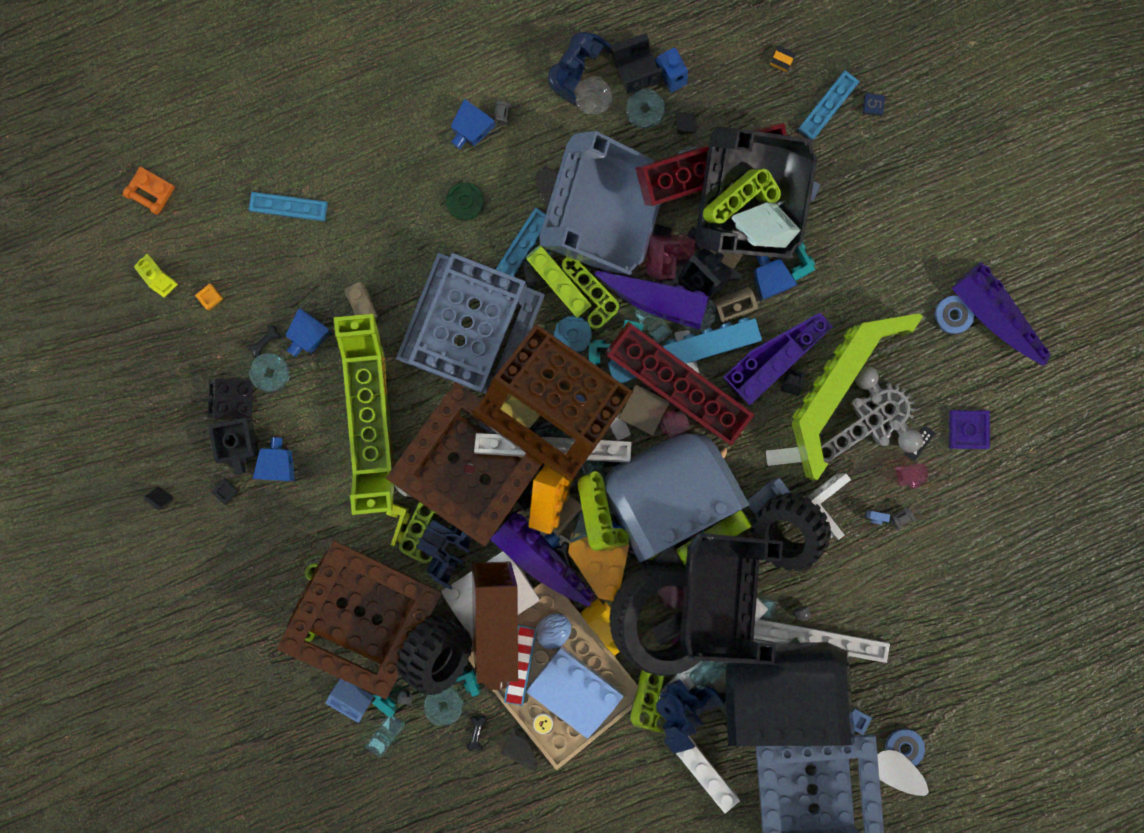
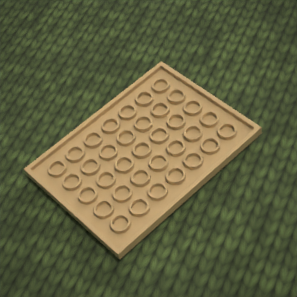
[468,583,647,770]

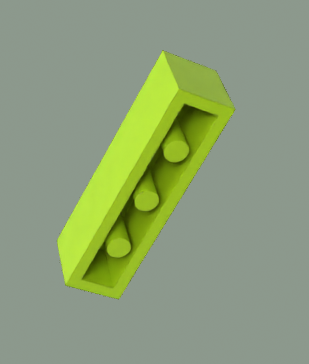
[526,245,592,318]

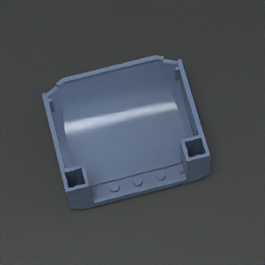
[539,131,661,275]
[603,433,749,563]

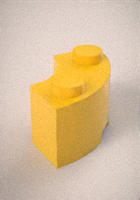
[580,599,620,656]

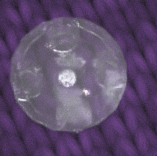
[575,76,612,115]

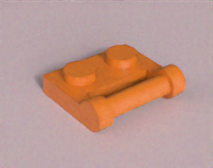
[123,167,175,215]

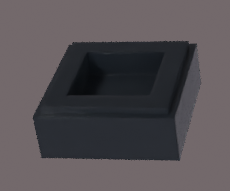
[211,478,239,505]

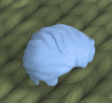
[536,613,571,649]

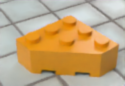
[529,465,578,534]
[568,532,629,601]

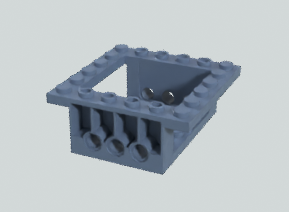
[396,253,545,394]
[755,734,884,833]

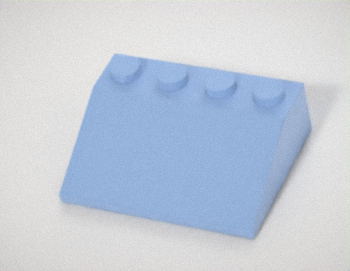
[526,646,624,739]

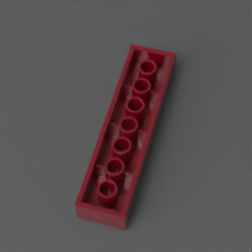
[635,123,787,206]
[605,321,754,446]

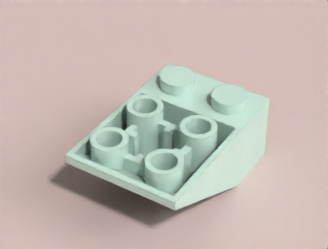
[731,203,800,248]

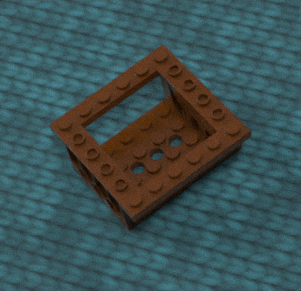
[473,324,633,482]
[386,382,543,547]
[277,540,442,699]

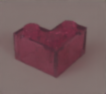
[647,235,695,280]

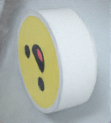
[533,713,553,734]

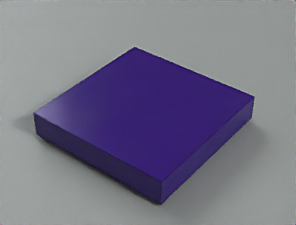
[949,410,990,449]

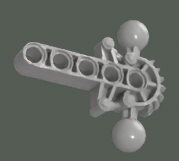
[821,365,923,461]

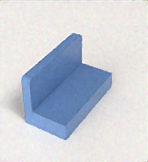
[326,679,374,723]

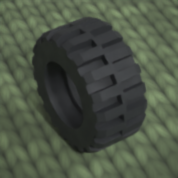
[751,493,831,571]
[397,615,472,695]

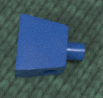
[655,47,688,93]
[451,99,495,149]
[753,256,797,302]
[286,308,333,357]
[253,437,295,481]

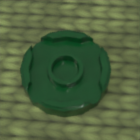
[446,182,484,221]

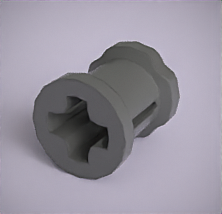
[492,101,511,125]
[890,506,915,530]

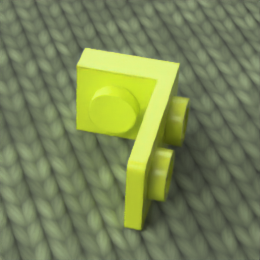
[134,254,178,297]
[386,503,411,546]

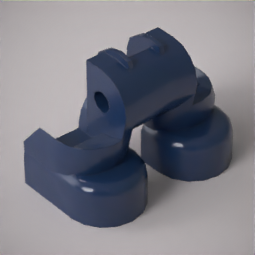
[548,32,612,106]
[416,519,472,590]
[656,679,725,754]

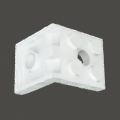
[805,473,851,540]

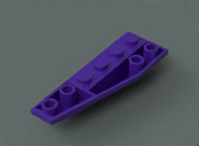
[952,262,1051,366]
[595,271,708,330]
[723,313,833,406]
[490,511,595,607]

